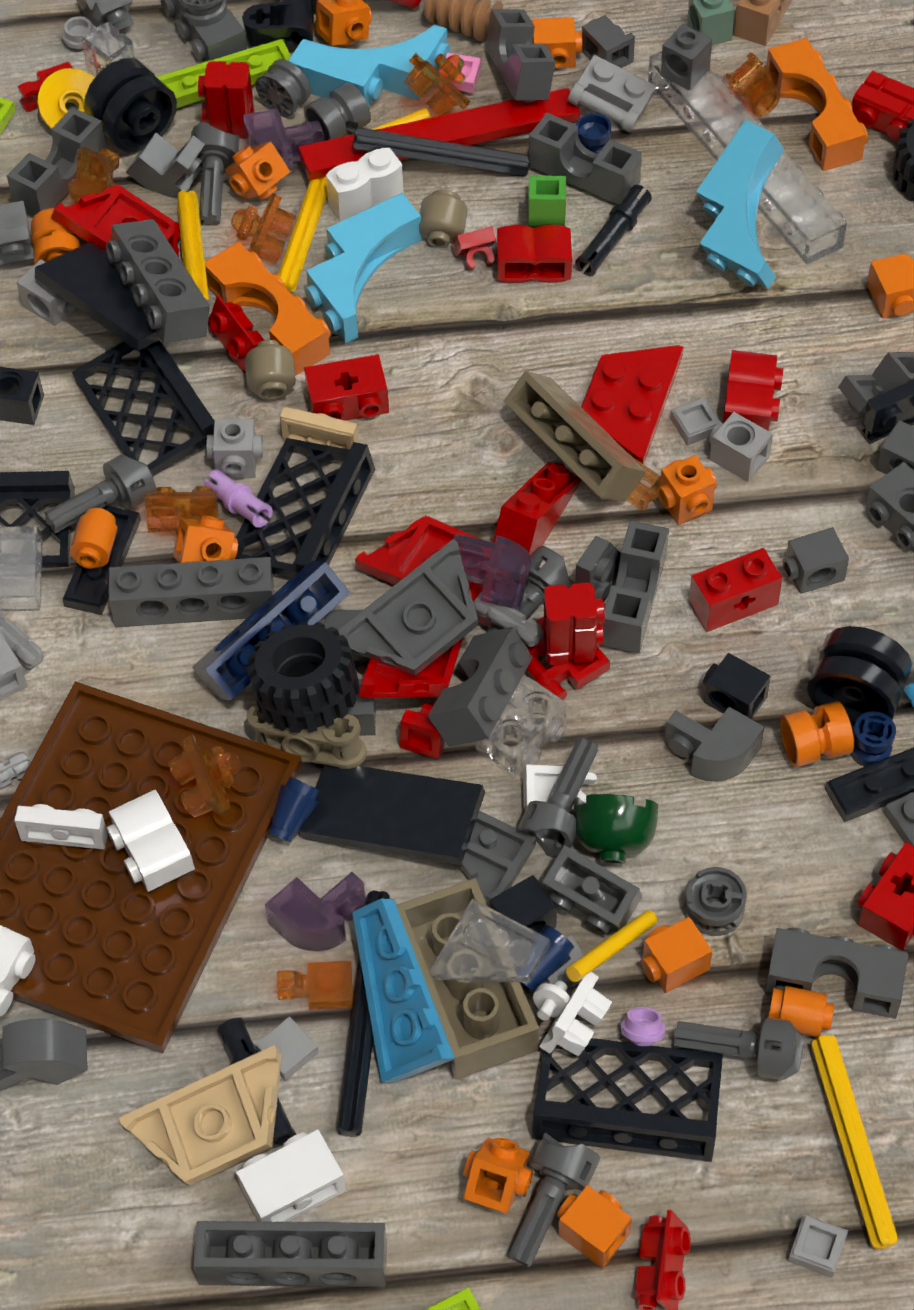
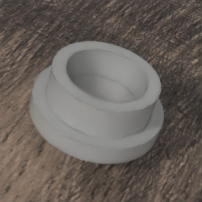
[62,16,97,49]

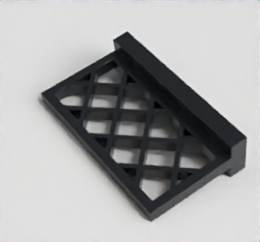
[72,340,215,476]
[235,438,375,578]
[0,471,75,569]
[532,1032,723,1162]

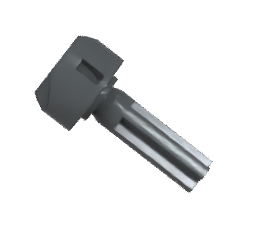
[191,122,240,226]
[44,455,156,533]
[487,546,575,633]
[516,737,598,858]
[674,1017,804,1080]
[507,1133,600,1268]

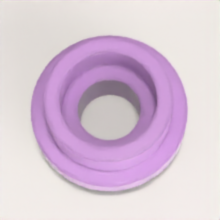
[621,1007,666,1046]

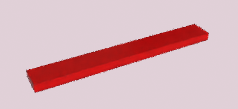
[298,88,580,181]

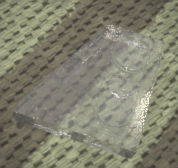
[429,899,551,982]

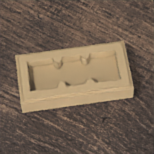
[280,406,359,449]

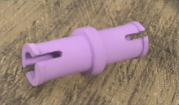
[204,469,273,527]

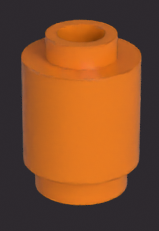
[70,508,117,569]
[768,986,835,1038]

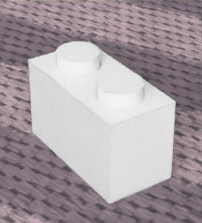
[236,1129,346,1222]

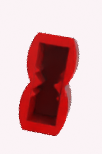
[496,225,572,283]
[722,350,784,431]

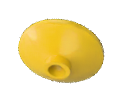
[37,68,95,129]

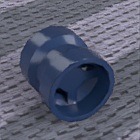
[576,113,612,154]
[850,711,896,767]

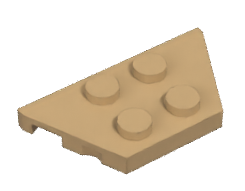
[118,1045,282,1186]

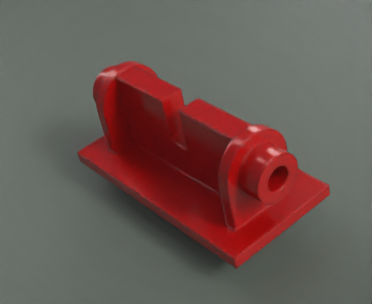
[208,296,264,373]
[634,1210,691,1310]

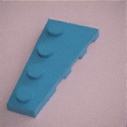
[352,898,455,1083]

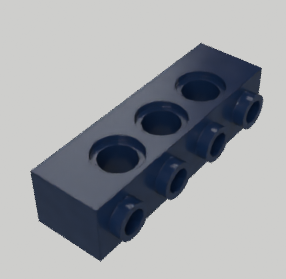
[192,561,351,700]

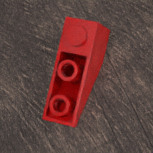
[493,462,582,560]

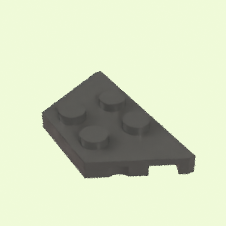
[338,539,478,676]

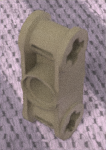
[246,703,367,769]

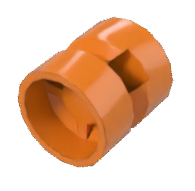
[31,208,81,265]
[779,701,854,768]

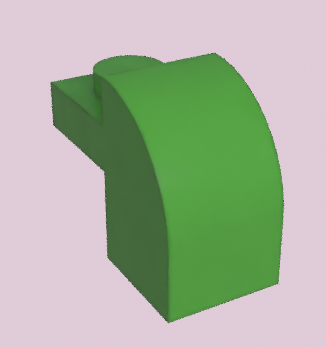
[528,175,566,229]

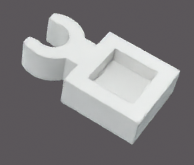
[523,764,597,810]

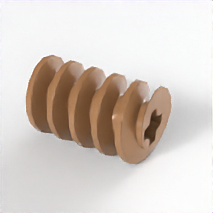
[424,0,503,42]

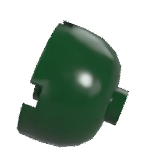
[574,794,658,864]

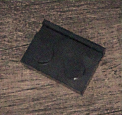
[861,380,914,444]

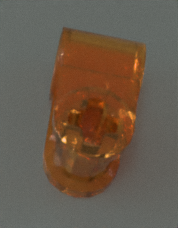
[723,52,780,117]

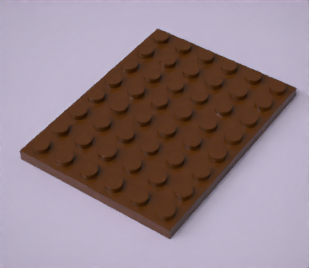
[0,681,302,1053]

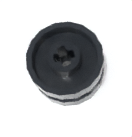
[84,58,177,152]
[807,626,912,726]

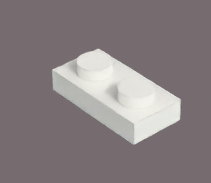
[14,804,108,850]

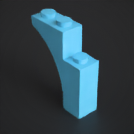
[288,25,451,106]
[696,119,785,289]
[304,193,422,344]

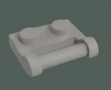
[567,55,657,133]

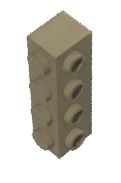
[504,371,647,502]

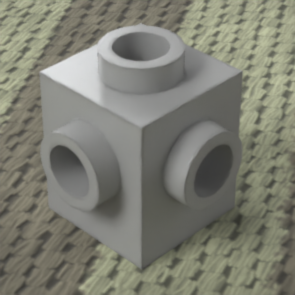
[207,418,263,478]

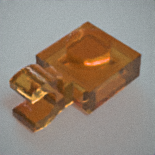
[277,961,353,1010]

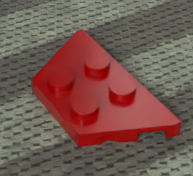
[50,185,180,257]
[581,345,684,467]
[355,515,496,627]
[358,638,463,698]

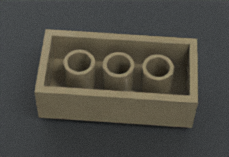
[396,878,539,1080]

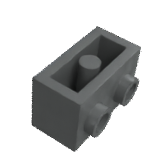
[542,845,642,934]

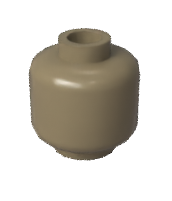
[419,190,468,247]
[245,340,296,400]

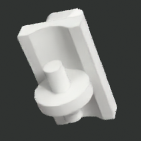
[533,972,612,1056]

